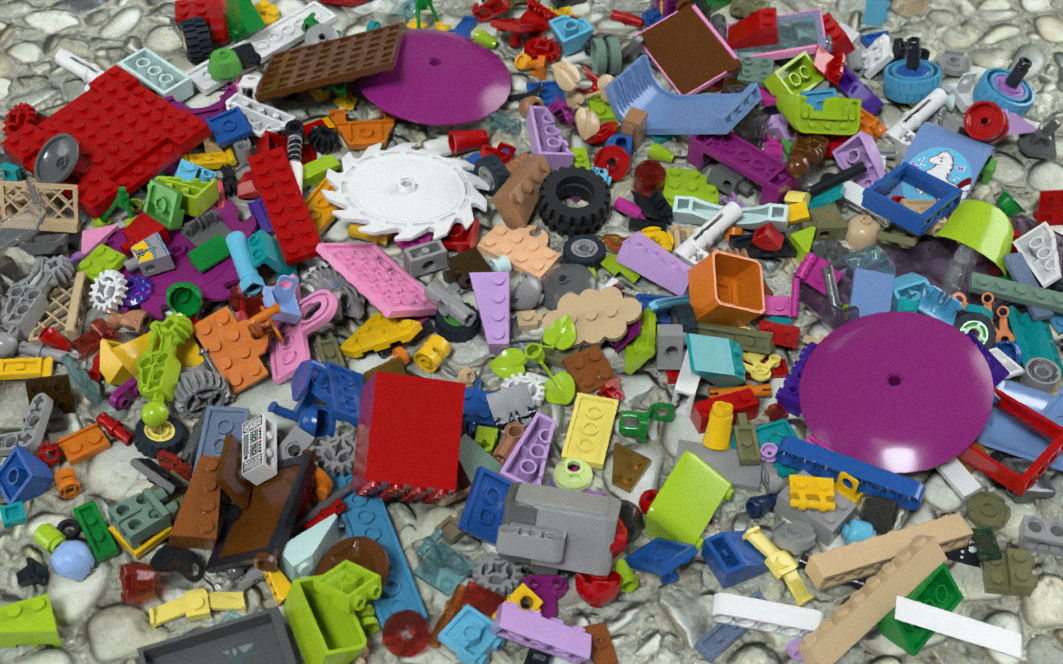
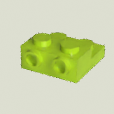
[313,560,382,614]

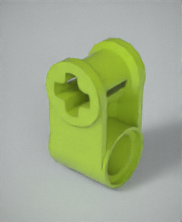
[475,425,499,456]

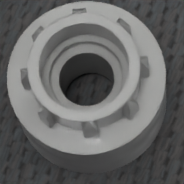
[1020,357,1061,394]

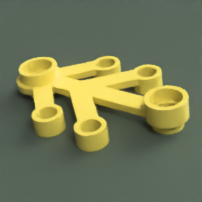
[739,327,781,382]

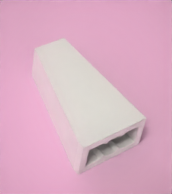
[671,348,701,418]

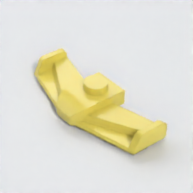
[742,526,814,607]
[149,588,246,630]

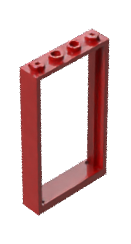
[957,387,1063,497]

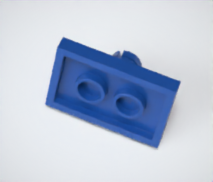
[457,466,513,546]
[624,537,698,585]

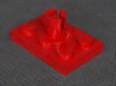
[490,18,544,46]

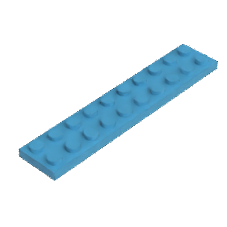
[323,467,428,636]

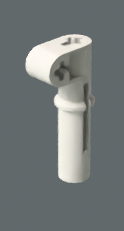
[55,49,105,92]
[882,88,948,156]
[671,201,743,267]

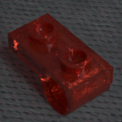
[71,318,119,359]

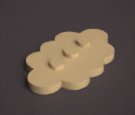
[542,287,642,348]

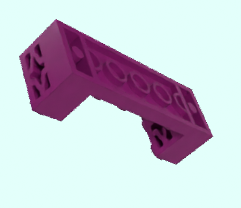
[687,132,799,205]

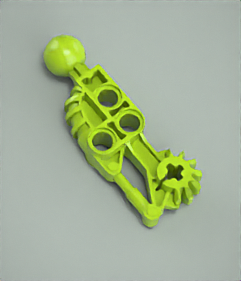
[136,312,194,427]

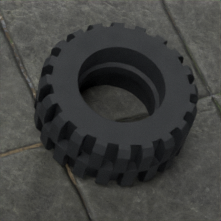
[538,165,611,238]

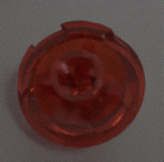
[119,560,158,607]

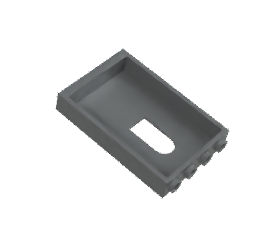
[135,606,297,664]

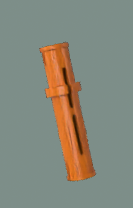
[708,383,772,399]

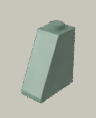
[457,433,503,497]

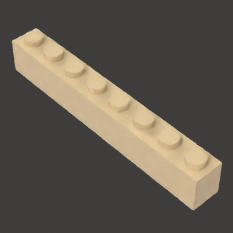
[804,513,974,591]
[797,535,947,664]

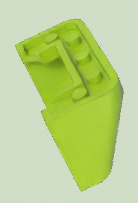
[776,94,862,135]
[645,450,735,552]

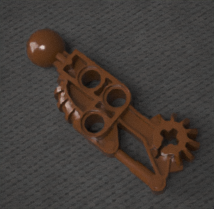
[786,122,829,178]

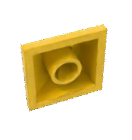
[99,339,133,386]

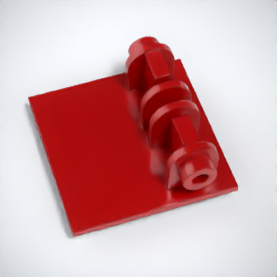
[519,0,559,39]
[813,44,846,87]
[1033,190,1063,226]

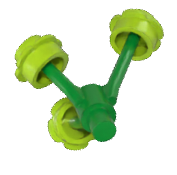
[92,186,145,228]

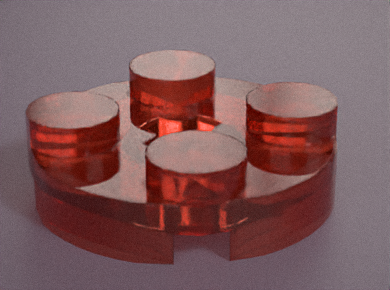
[382,610,429,658]

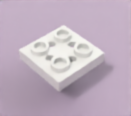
[862,34,894,79]

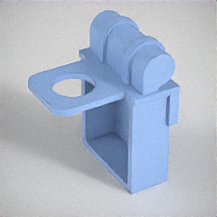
[262,275,302,324]

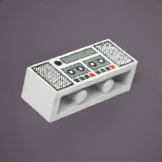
[241,413,277,486]

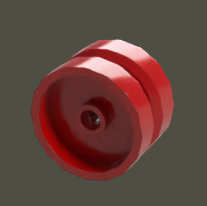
[963,100,1009,145]

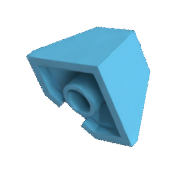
[548,15,594,56]

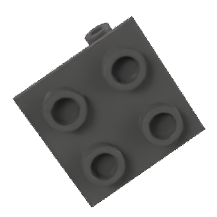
[180,209,233,248]

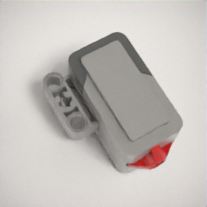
[496,482,628,576]

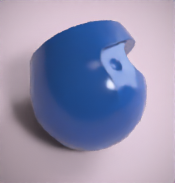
[605,134,633,162]
[298,405,336,438]

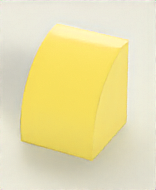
[784,190,811,208]

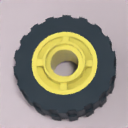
[134,415,184,460]

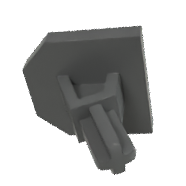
[1018,119,1061,160]

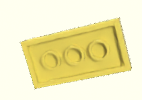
[561,392,619,470]

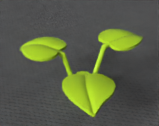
[489,314,577,405]

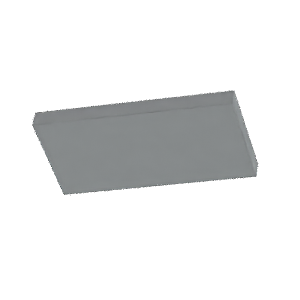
[674,439,762,492]

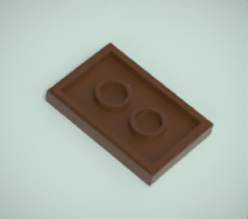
[215,433,252,510]

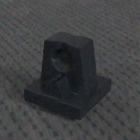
[16,557,47,588]

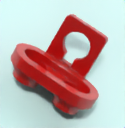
[480,142,516,165]

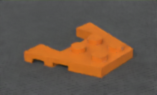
[329,109,398,150]

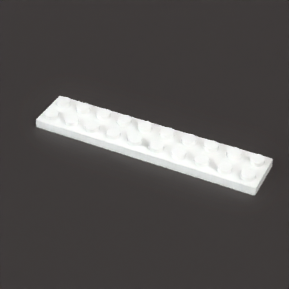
[185,1,337,95]

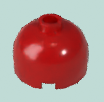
[575,570,622,608]

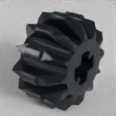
[308,124,339,155]

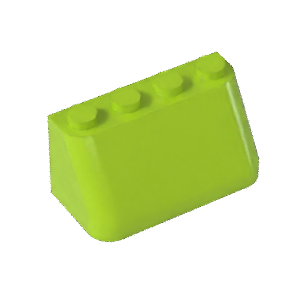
[283,575,367,664]

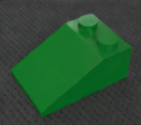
[226,0,265,43]

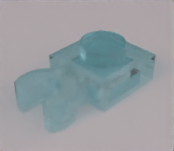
[490,112,521,134]

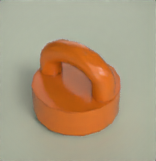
[724,227,743,243]
[390,346,410,366]

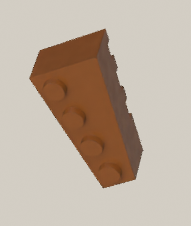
[168,455,221,550]

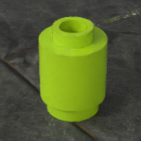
[34,523,67,554]

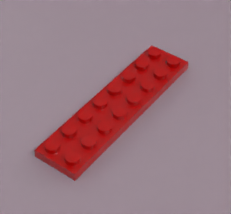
[247,146,321,266]

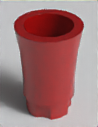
[448,129,489,156]

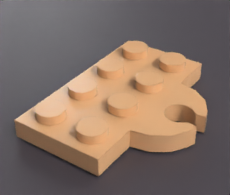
[477,223,562,282]

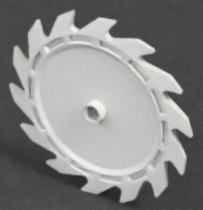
[321,142,490,241]

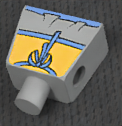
[124,232,175,277]

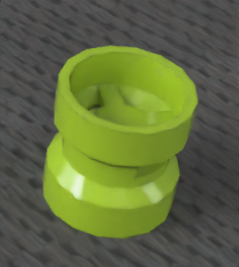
[354,604,380,637]

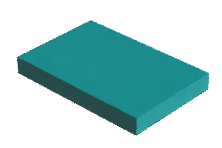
[755,418,802,479]

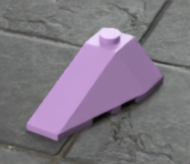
[832,131,891,196]

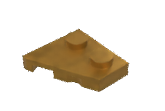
[612,442,652,494]

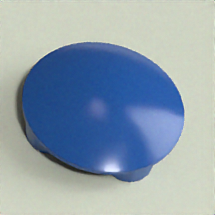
[642,7,665,26]

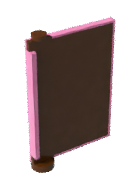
[634,0,742,95]

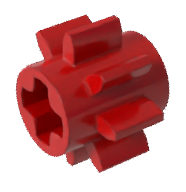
[33,440,63,468]

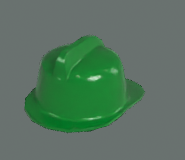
[996,186,1025,218]

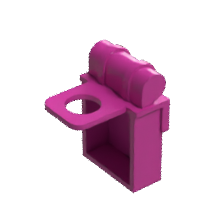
[794,252,843,297]

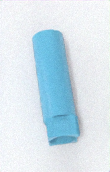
[225,231,265,296]

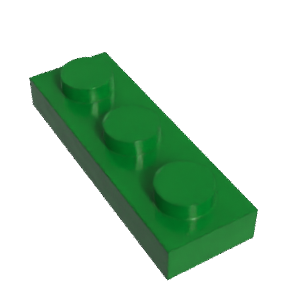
[73,500,119,563]

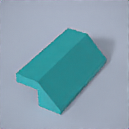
[1008,305,1063,377]

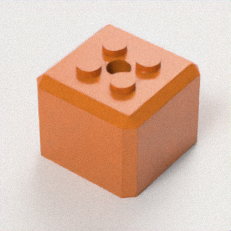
[688,250,766,328]

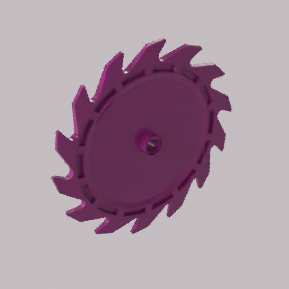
[104,199,260,321]

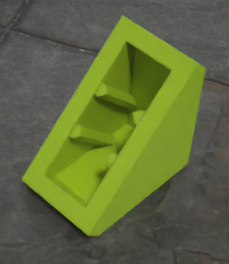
[789,226,816,263]

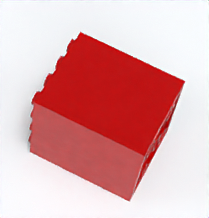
[351,371,466,505]

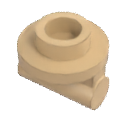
[453,367,476,388]

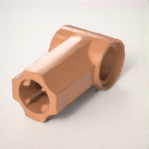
[492,422,524,466]

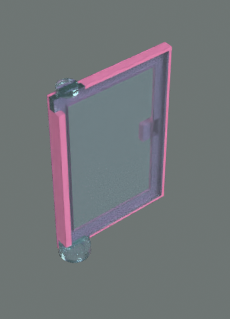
[726,8,833,60]

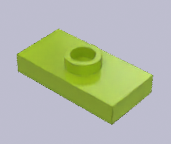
[569,147,591,170]

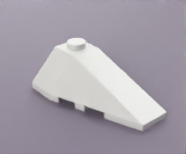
[1012,221,1062,288]

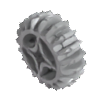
[173,369,230,419]

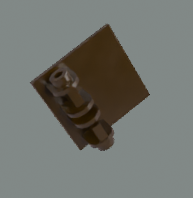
[25,374,75,416]

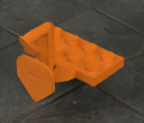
[192,303,284,395]

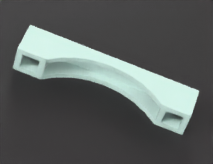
[672,195,789,232]

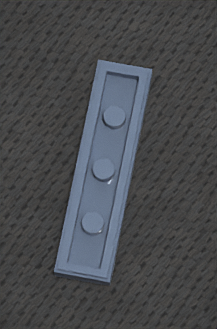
[1002,252,1054,321]
[694,591,768,663]

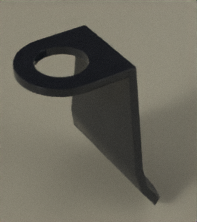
[230,42,261,70]
[149,544,204,582]

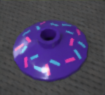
[119,275,153,307]

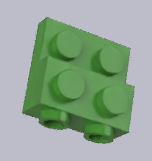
[144,179,185,231]

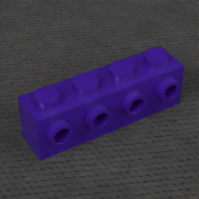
[775,342,818,418]

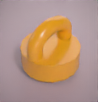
[514,53,532,71]

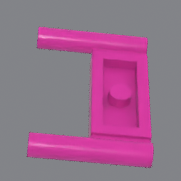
[760,278,800,318]

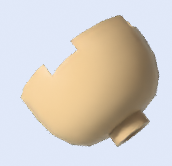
[845,214,881,251]

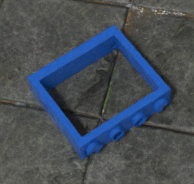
[861,162,963,236]

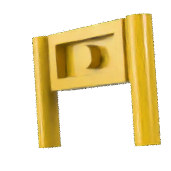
[179,145,237,169]

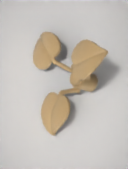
[551,62,615,141]

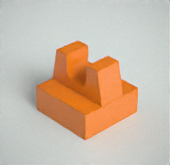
[529,56,548,80]

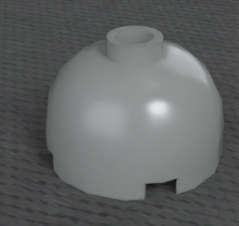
[510,271,545,311]

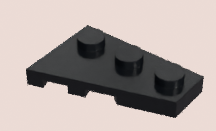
[728,232,797,257]

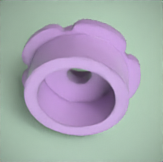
[760,442,778,463]

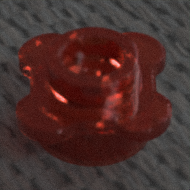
[764,403,789,421]

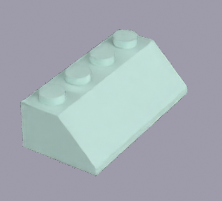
[118,47,194,102]

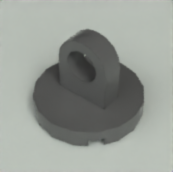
[621,34,649,63]

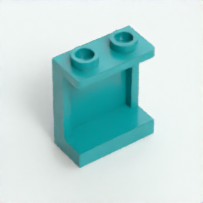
[247,229,299,280]

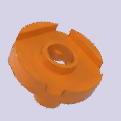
[308,467,334,503]

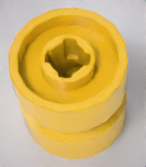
[414,335,451,373]

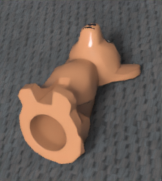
[105,309,152,335]

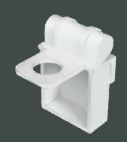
[945,72,977,113]

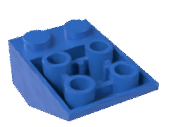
[701,530,770,589]

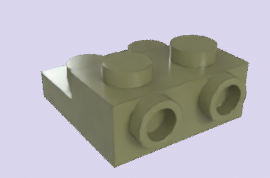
[729,0,771,18]
[981,548,1038,597]

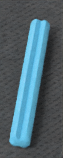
[648,294,690,312]

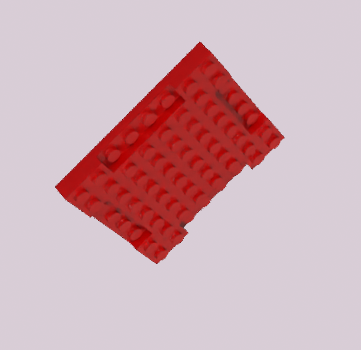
[0,65,211,219]

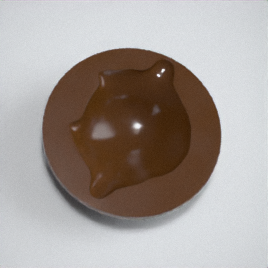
[315,536,389,611]

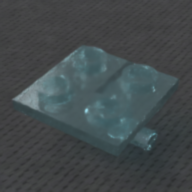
[413,528,475,597]

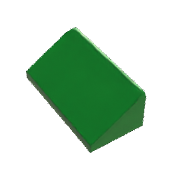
[188,234,231,273]

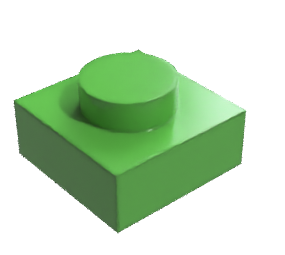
[981,159,998,185]

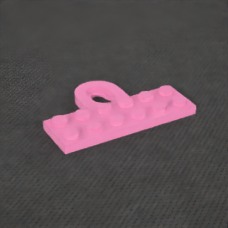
[262,273,338,385]

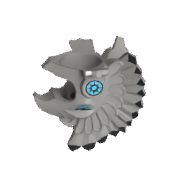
[301,265,368,320]

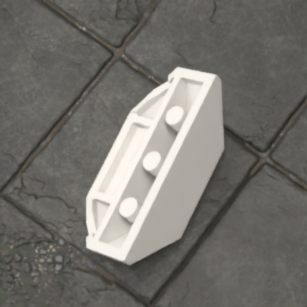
[225,93,296,138]

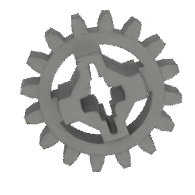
[315,433,356,476]
[472,551,522,598]

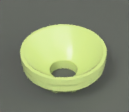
[553,457,593,492]

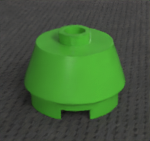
[207,48,243,83]

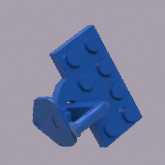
[268,359,365,427]

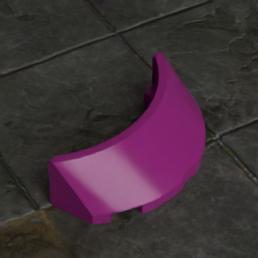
[164,84,237,122]

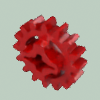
[524,36,561,64]
[2,102,37,138]

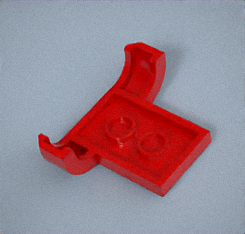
[175,0,229,44]

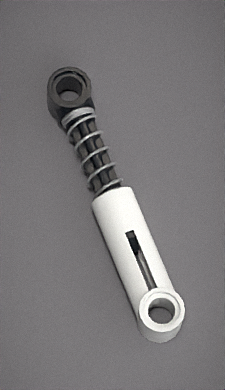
[285,120,305,193]

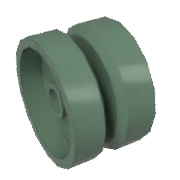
[590,36,622,76]

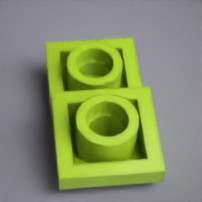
[600,254,641,283]

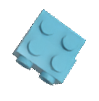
[438,604,505,664]

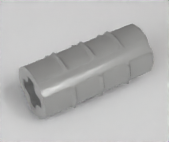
[846,45,865,78]

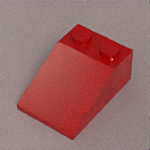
[728,7,779,50]
[256,130,316,166]

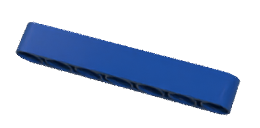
[775,436,925,510]

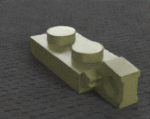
[733,413,762,465]

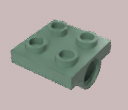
[736,56,774,88]

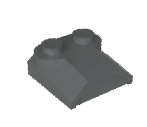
[19,234,69,258]

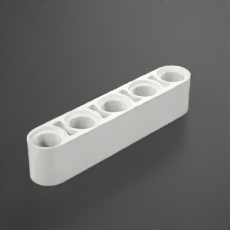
[827,180,893,228]
[712,593,824,638]

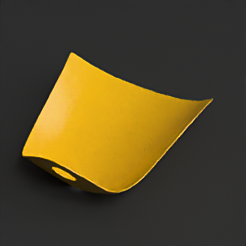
[109,314,204,380]

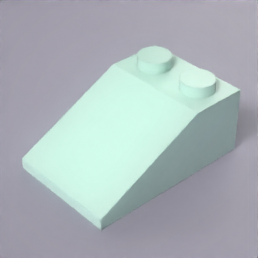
[278,513,339,584]

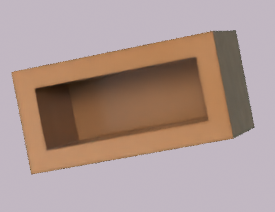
[622,107,648,152]

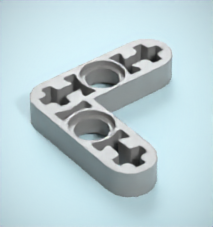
[0,393,54,457]

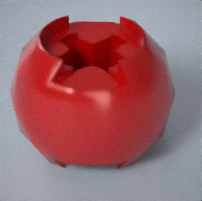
[638,489,659,515]

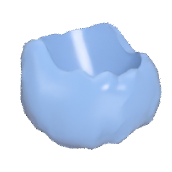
[50,540,95,582]

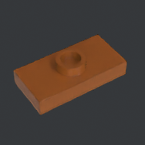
[582,622,618,664]

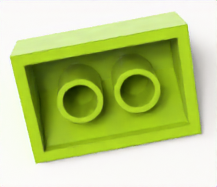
[763,51,825,97]

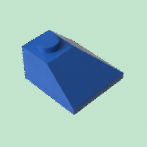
[0,445,55,504]

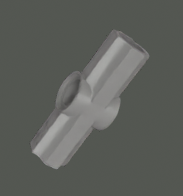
[424,282,476,327]

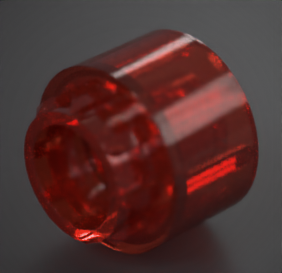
[633,159,666,197]

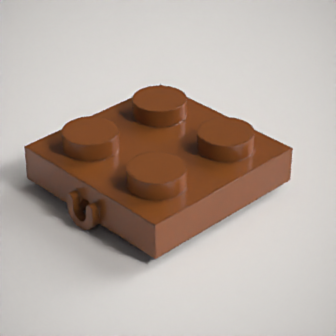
[562,344,617,394]

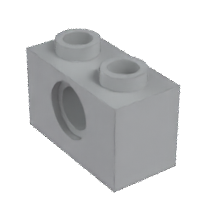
[403,239,447,278]
[655,324,687,370]
[277,425,320,461]

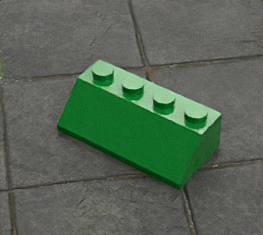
[877,562,964,656]

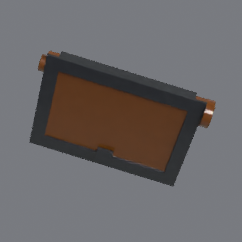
[205,449,317,573]

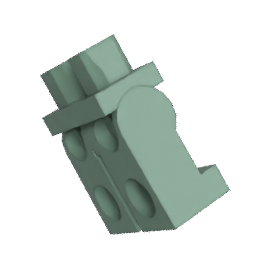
[108,487,179,550]

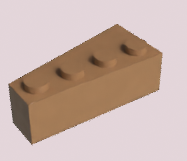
[492,154,551,229]

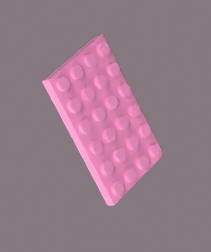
[315,242,437,319]

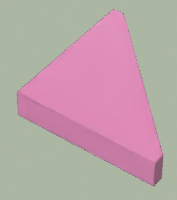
[81,224,119,259]

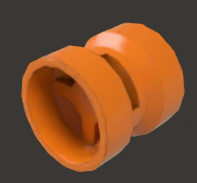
[54,468,81,499]

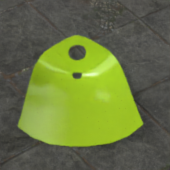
[936,199,1014,277]

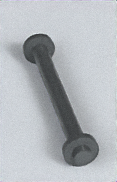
[199,348,236,402]

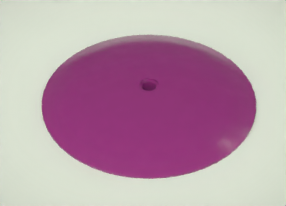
[355,28,511,126]
[799,311,994,474]

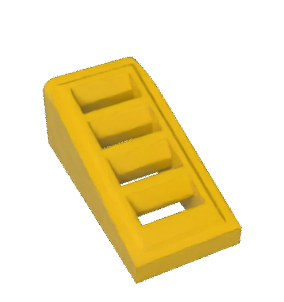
[263,565,291,606]

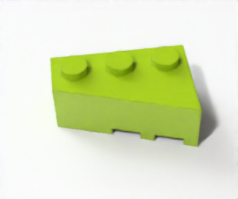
[147,176,220,218]
[0,593,62,648]

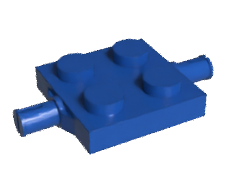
[462,379,494,439]

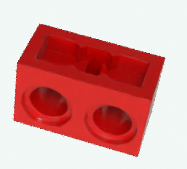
[758,319,800,348]

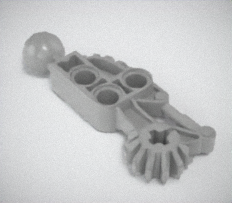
[0,255,75,358]

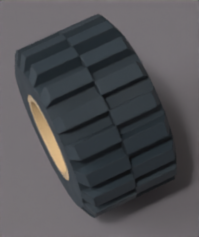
[179,16,213,63]

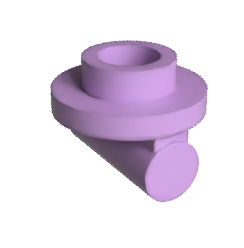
[787,639,804,661]

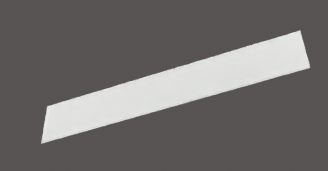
[895,595,1022,658]

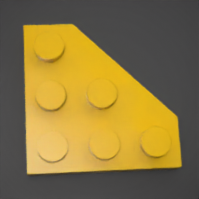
[339,312,423,358]

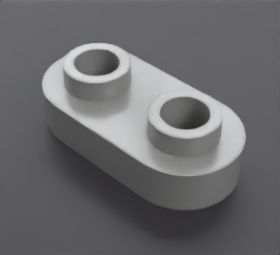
[761,463,782,494]

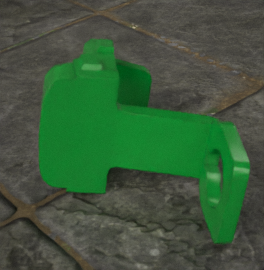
[619,402,674,443]

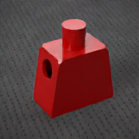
[120,212,171,255]

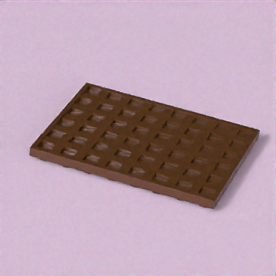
[255,22,405,102]

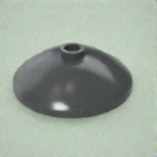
[34,133,79,184]
[541,263,596,311]

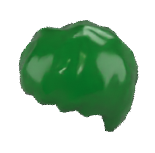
[166,282,203,318]

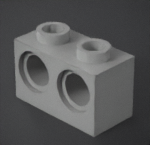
[1019,515,1063,557]

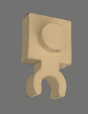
[516,310,550,331]

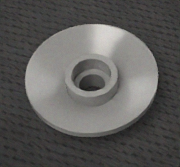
[305,23,339,46]

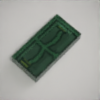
[971,526,1002,561]

